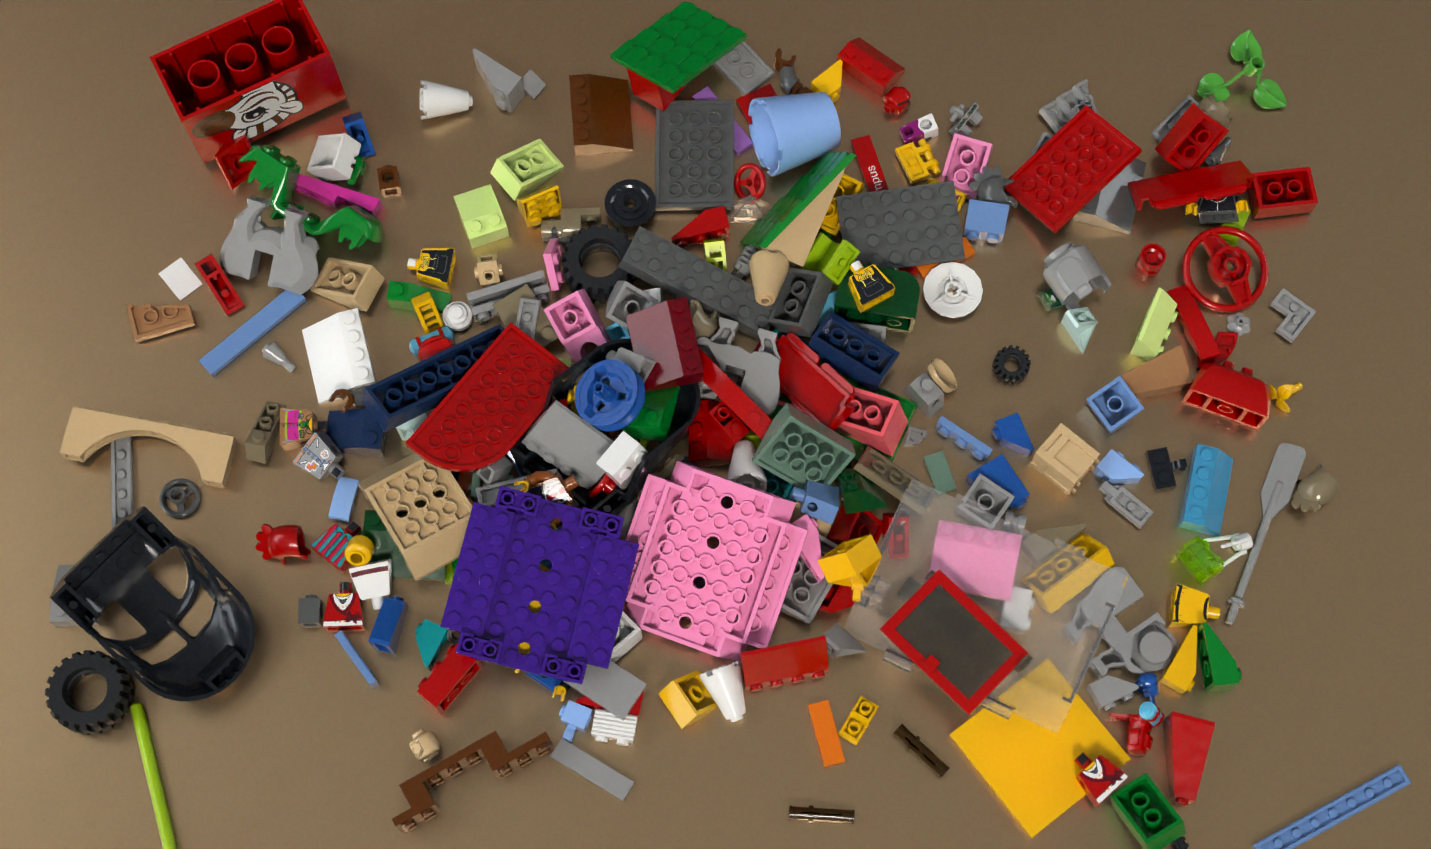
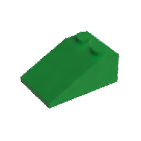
[622,386,680,441]
[1197,622,1242,694]

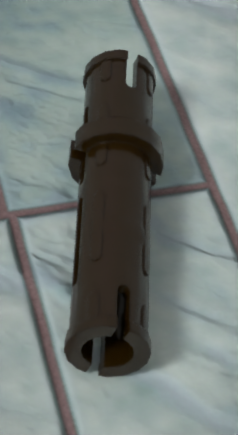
[893,723,950,778]
[789,805,855,824]

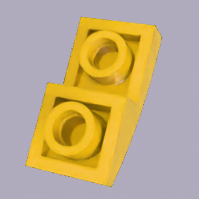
[838,696,879,746]

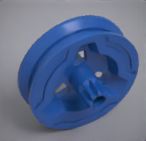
[575,359,646,432]

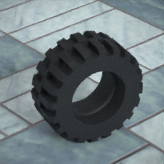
[562,224,638,304]
[45,650,134,735]

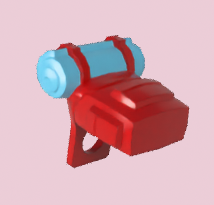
[409,326,454,361]
[1109,701,1165,756]

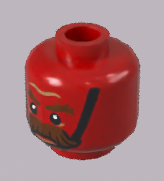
[883,86,911,115]

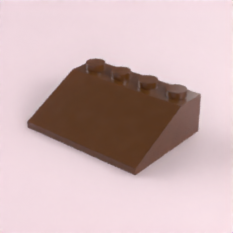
[569,74,634,156]

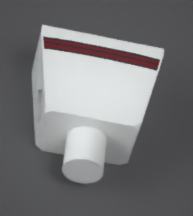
[349,558,392,610]

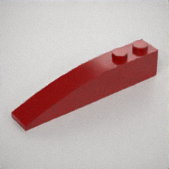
[698,347,773,439]

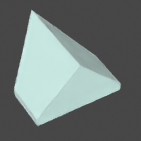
[1061,307,1098,354]

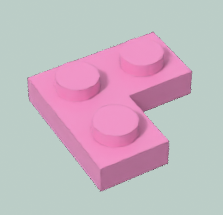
[543,238,564,291]

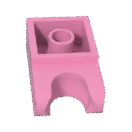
[543,288,612,364]

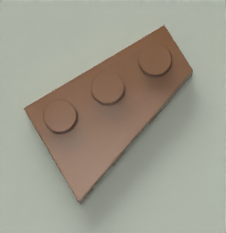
[126,304,195,343]

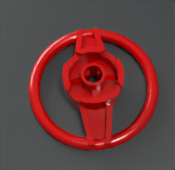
[1182,226,1269,312]

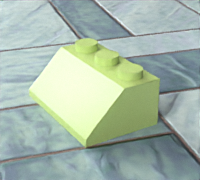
[1130,288,1178,361]

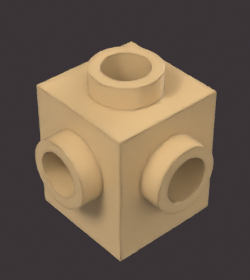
[474,253,503,286]

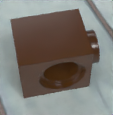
[377,165,402,198]

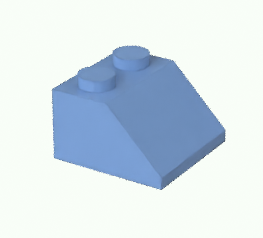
[962,199,1009,243]
[1086,376,1144,435]

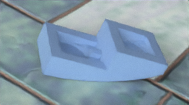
[328,477,360,522]

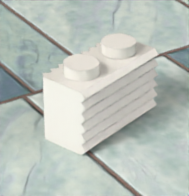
[591,709,638,746]

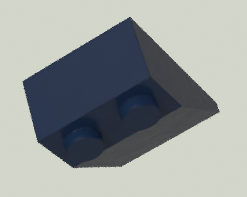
[326,409,388,457]

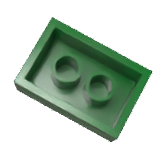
[1110,773,1186,849]

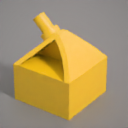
[817,534,882,602]

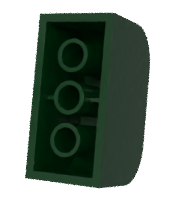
[834,264,920,333]

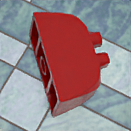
[1182,360,1271,430]

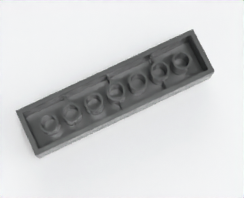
[618,226,777,341]

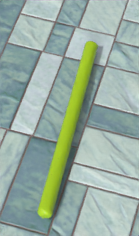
[130,702,177,849]

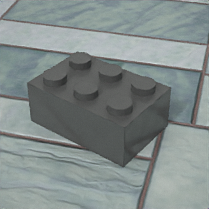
[768,268,833,337]

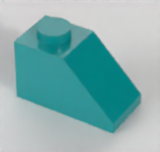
[415,619,448,671]

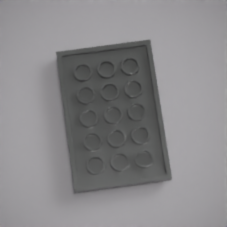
[655,100,734,211]
[835,181,965,269]

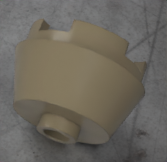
[1199,93,1234,128]

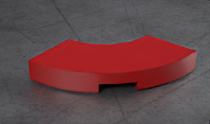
[1196,332,1238,371]

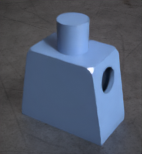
[790,481,839,524]

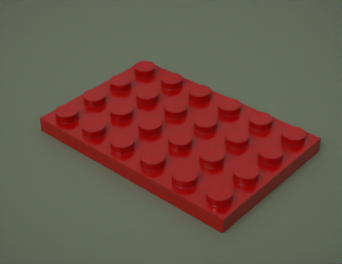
[1004,105,1142,234]

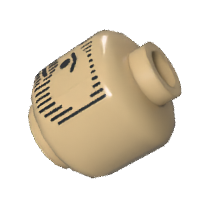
[409,729,441,762]

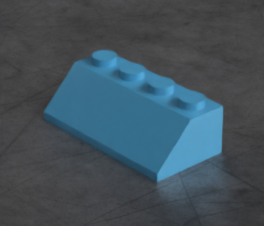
[1178,444,1234,537]

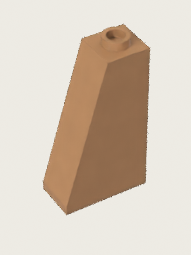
[1121,345,1192,399]

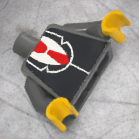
[1185,194,1249,224]

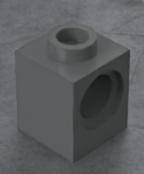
[298,595,324,627]

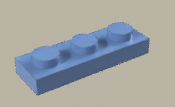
[935,416,993,462]

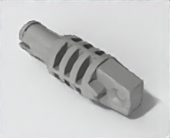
[731,246,760,280]

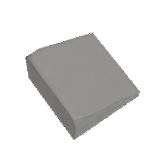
[522,70,546,99]

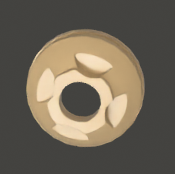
[927,358,957,393]

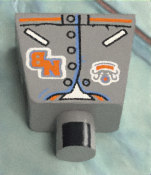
[293,431,345,480]

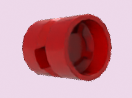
[1135,243,1166,278]

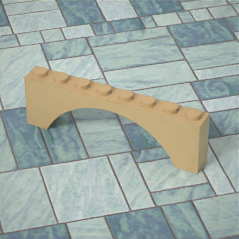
[59,405,237,489]

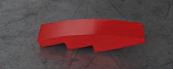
[1167,285,1220,362]

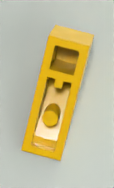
[1159,625,1197,695]

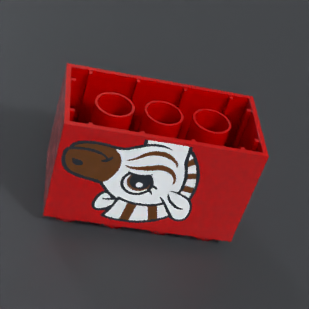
[150,0,347,164]

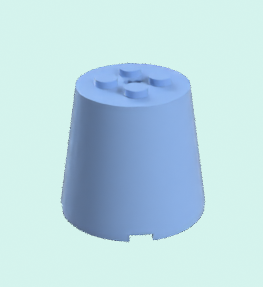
[748,92,841,176]

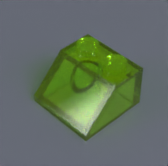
[1175,536,1225,587]

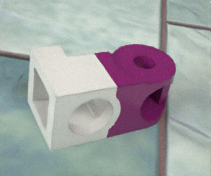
[899,113,939,145]

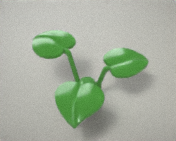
[1197,30,1287,109]

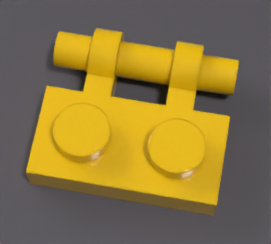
[895,138,941,185]

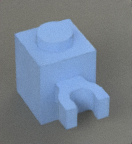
[559,700,594,743]

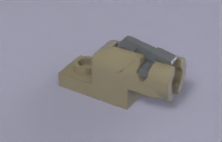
[541,207,601,243]

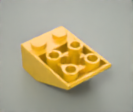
[516,185,563,227]

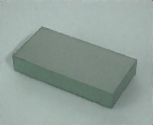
[923,451,957,496]

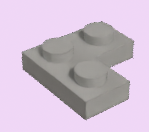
[1270,288,1316,343]

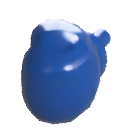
[1135,672,1159,704]

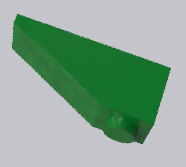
[386,281,452,313]

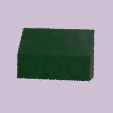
[835,458,887,514]

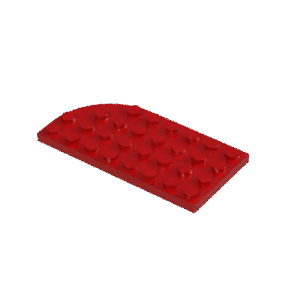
[405,322,569,472]

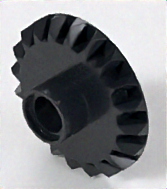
[605,179,656,228]

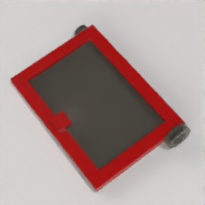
[880,570,1033,715]

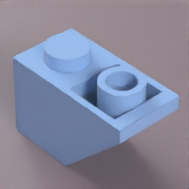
[1093,449,1144,485]

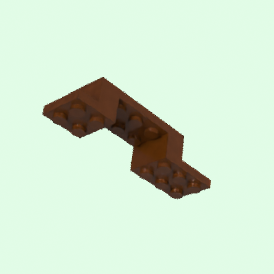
[392,730,553,832]

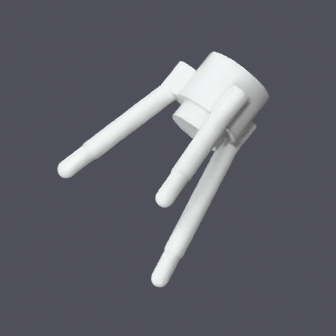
[1202,532,1253,574]

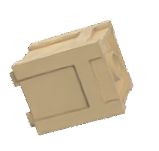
[1029,423,1100,495]

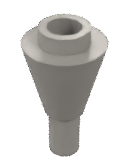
[262,341,297,373]

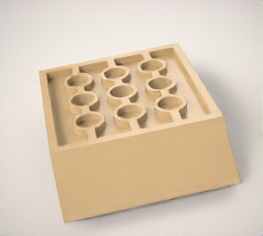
[357,453,472,581]

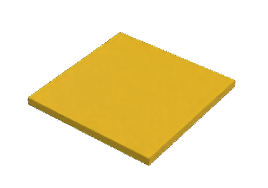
[949,658,1131,838]

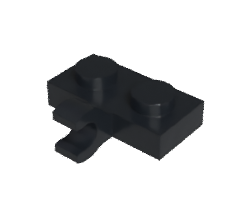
[1146,447,1187,492]

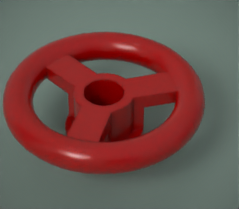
[734,163,766,202]
[588,473,617,498]

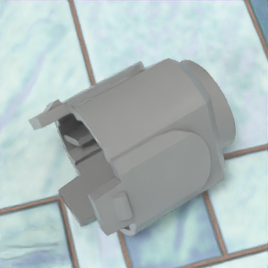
[1042,242,1112,310]

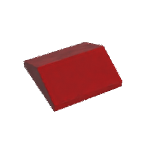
[214,135,257,190]

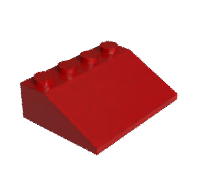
[740,636,829,692]

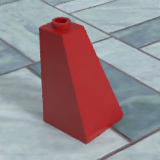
[1163,711,1215,806]

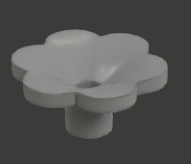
[1226,313,1251,337]

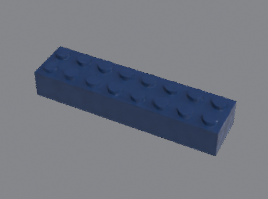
[362,324,504,432]

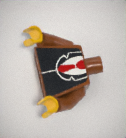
[514,471,580,531]

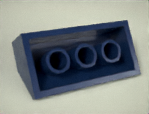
[808,311,900,393]

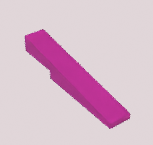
[295,174,383,217]

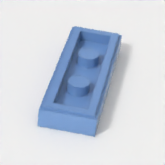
[335,631,379,689]

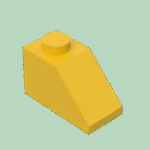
[810,59,843,103]

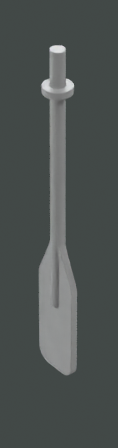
[1225,443,1306,625]

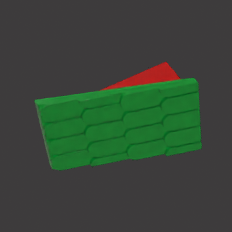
[610,2,748,111]

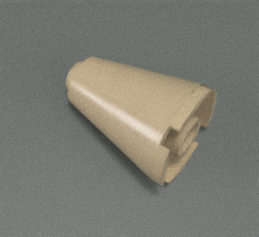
[749,249,789,306]

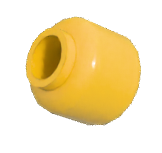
[344,535,374,566]

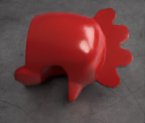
[255,524,311,565]

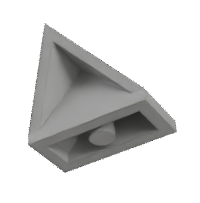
[822,623,868,660]

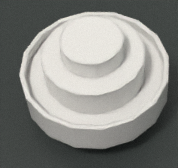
[443,301,473,331]

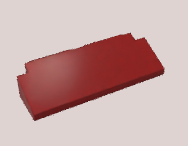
[1127,160,1254,211]
[752,333,856,431]

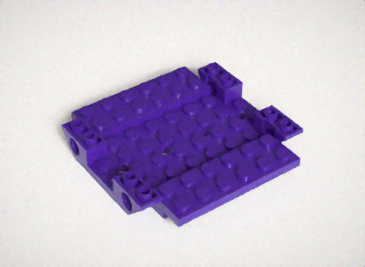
[440,486,639,685]

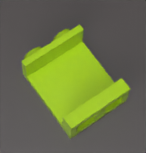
[802,232,860,285]

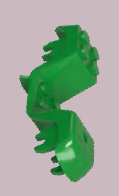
[238,144,383,250]

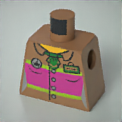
[280,408,328,451]

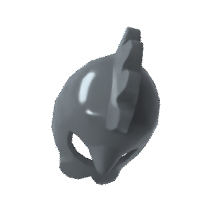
[969,166,1018,208]

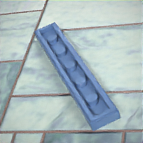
[199,290,307,377]

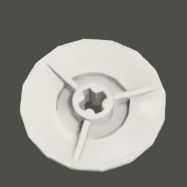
[923,262,983,318]

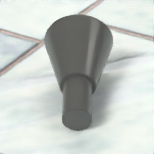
[1205,137,1233,166]

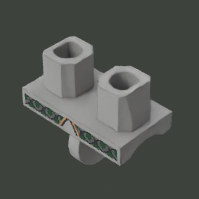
[948,103,983,137]

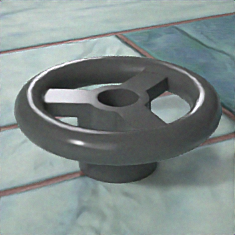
[159,478,201,518]

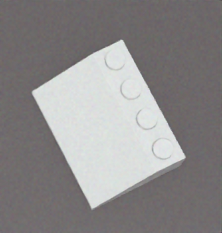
[302,308,377,404]

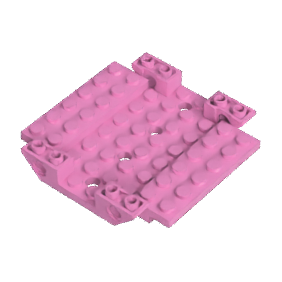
[624,460,808,661]

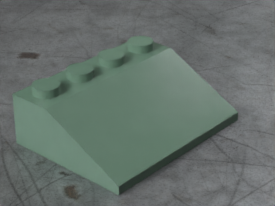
[752,403,856,489]

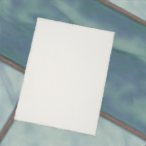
[158,258,202,300]

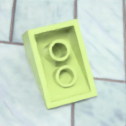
[490,139,564,201]
[453,184,509,249]

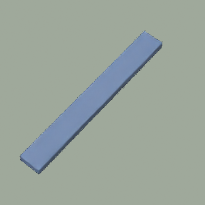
[1252,764,1411,849]

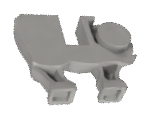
[220,196,320,295]
[697,317,781,415]
[1062,567,1178,679]

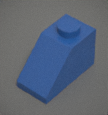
[342,111,375,157]
[992,413,1034,456]

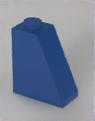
[966,454,1030,510]
[368,596,408,654]

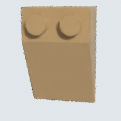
[310,257,385,312]

